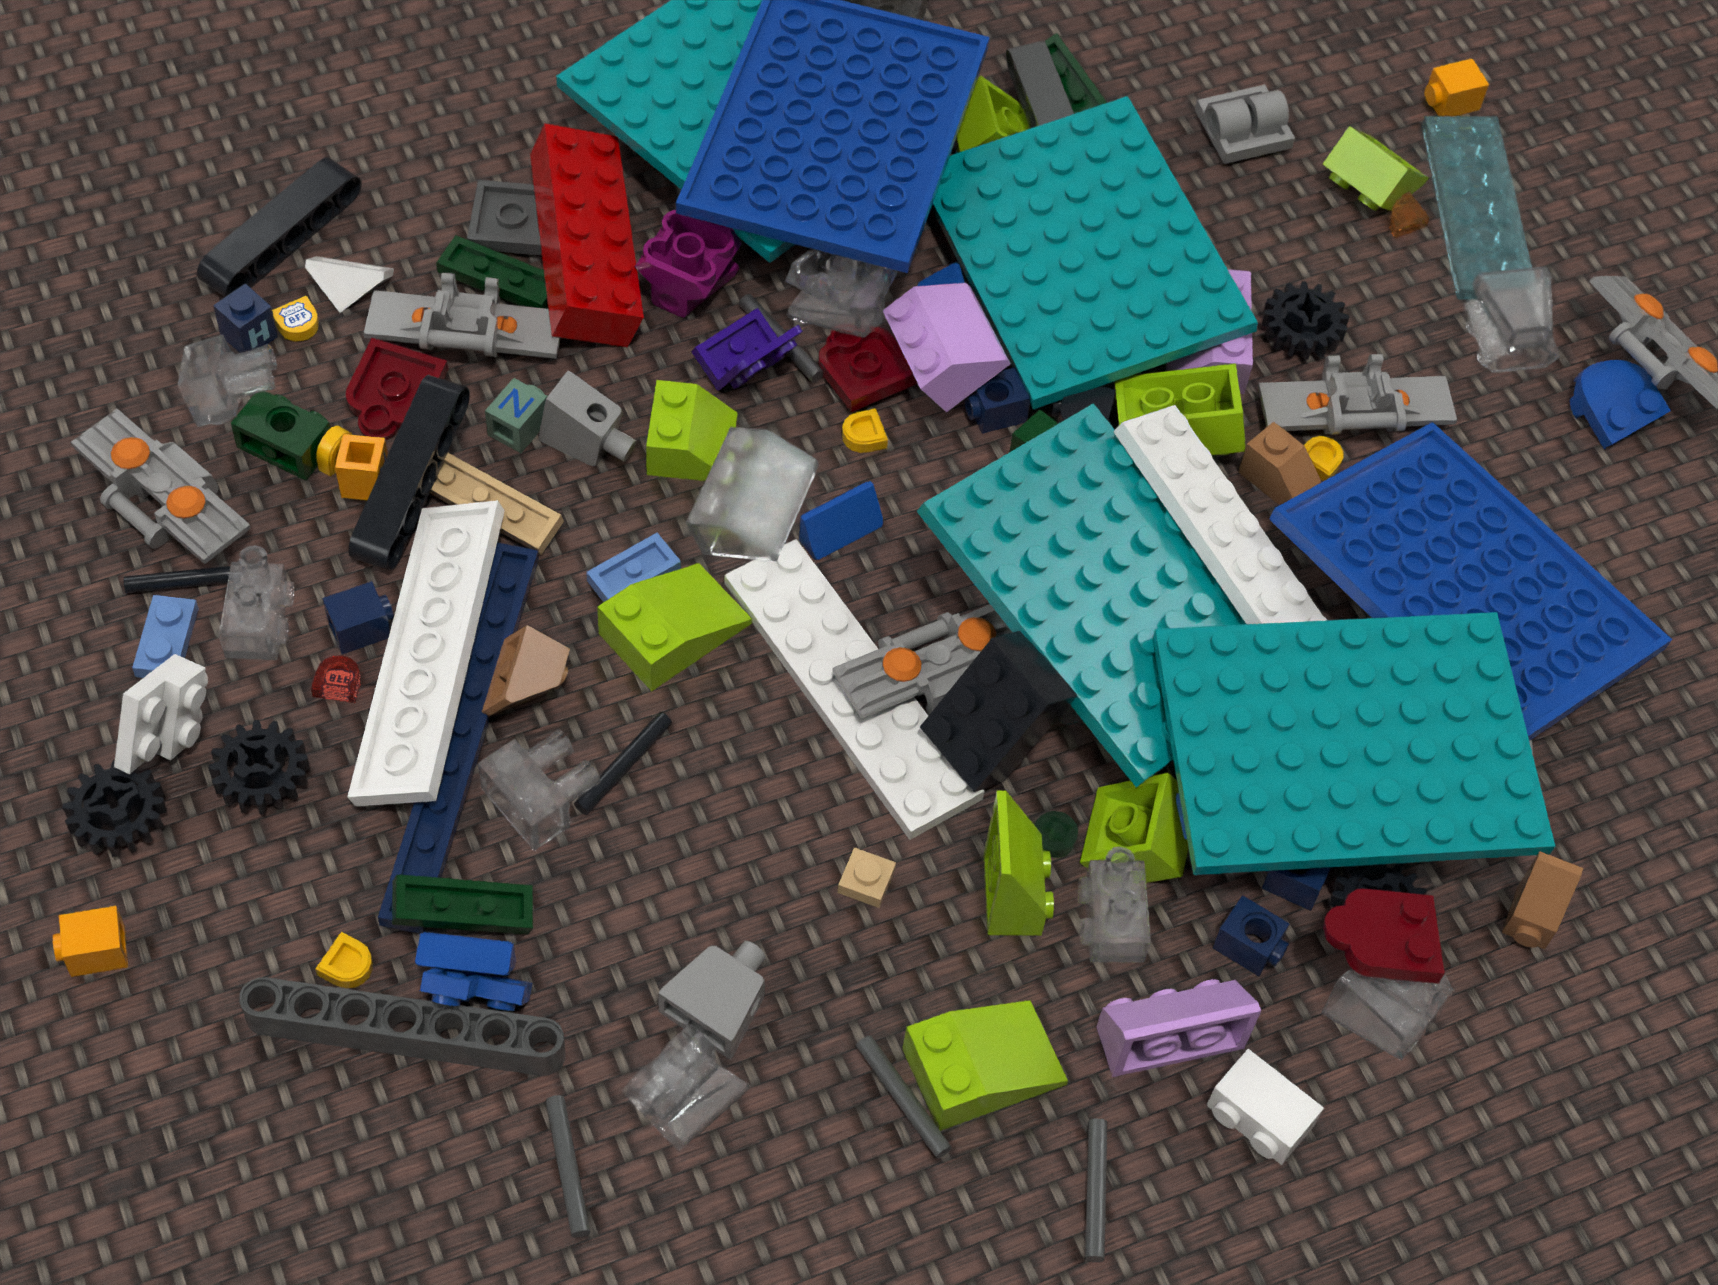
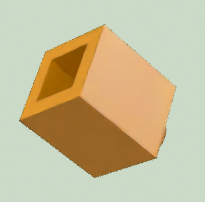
[1425,59,1489,120]
[335,434,388,500]
[52,906,128,977]

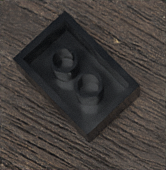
[920,631,1078,792]

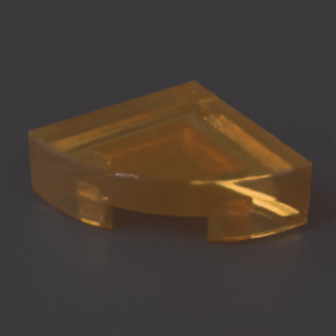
[1390,191,1430,238]

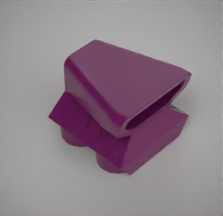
[634,210,742,317]

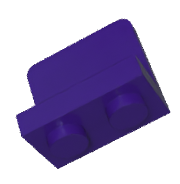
[691,308,803,391]

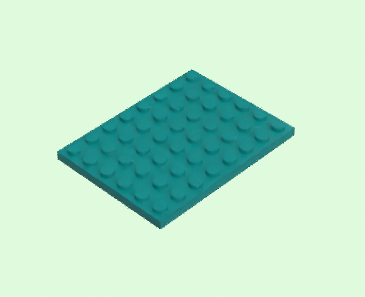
[556,0,795,263]
[931,96,1258,409]
[916,403,1246,788]
[1153,612,1555,875]

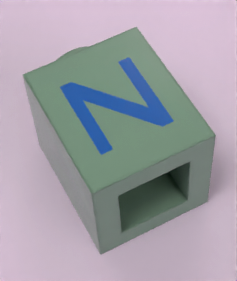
[485,378,548,453]

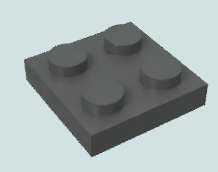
[467,180,542,255]

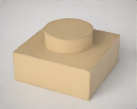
[837,848,896,908]

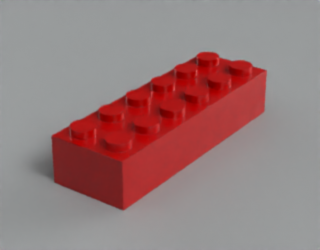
[530,123,644,347]

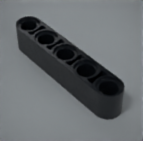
[197,157,362,297]
[348,375,470,571]

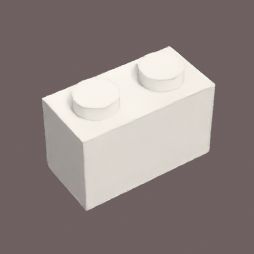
[1206,1049,1324,1165]

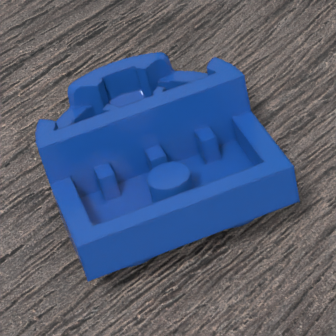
[1570,360,1671,449]

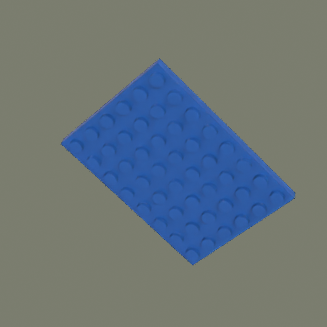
[676,0,990,273]
[1269,422,1672,741]

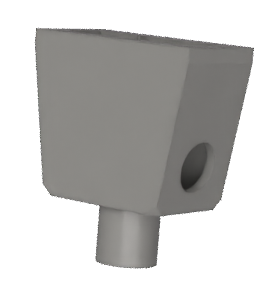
[538,371,637,466]
[658,941,766,1060]

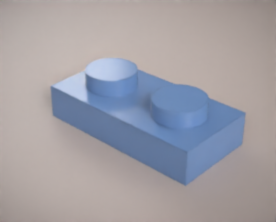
[586,533,681,602]
[132,595,199,678]

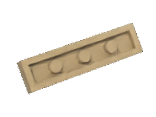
[430,453,564,555]

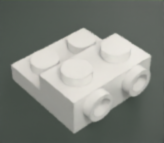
[114,654,208,774]

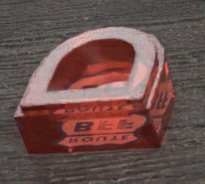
[311,655,361,703]

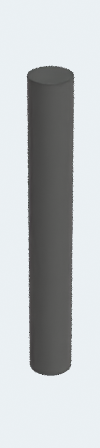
[856,1035,952,1159]
[546,1095,591,1238]
[1085,1118,1107,1263]

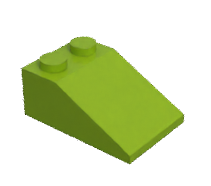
[1115,363,1246,455]
[597,563,752,692]
[983,791,1054,936]
[902,1000,1068,1131]

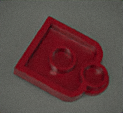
[819,324,918,412]
[345,338,449,440]
[1323,889,1445,984]

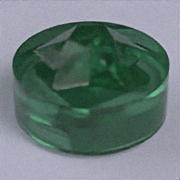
[1035,811,1078,858]

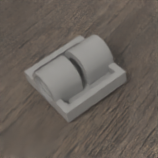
[1195,85,1295,164]

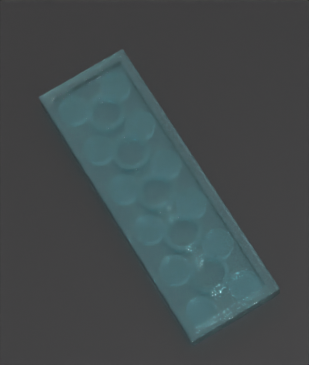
[1422,116,1537,299]

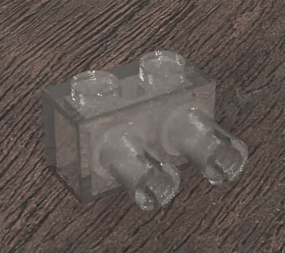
[178,334,277,427]
[219,546,294,660]
[478,729,601,851]
[1078,847,1151,963]

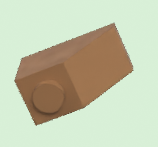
[1238,421,1321,505]
[482,625,570,716]
[1502,851,1584,949]

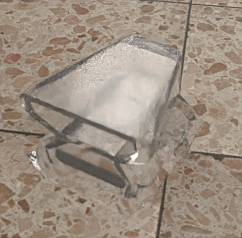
[785,248,897,338]
[1464,267,1560,373]
[1322,969,1455,1061]
[621,1024,752,1152]

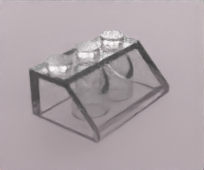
[686,427,819,561]

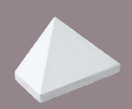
[305,256,394,313]

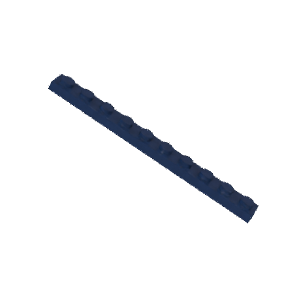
[378,543,539,934]

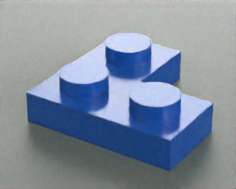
[420,968,533,1011]

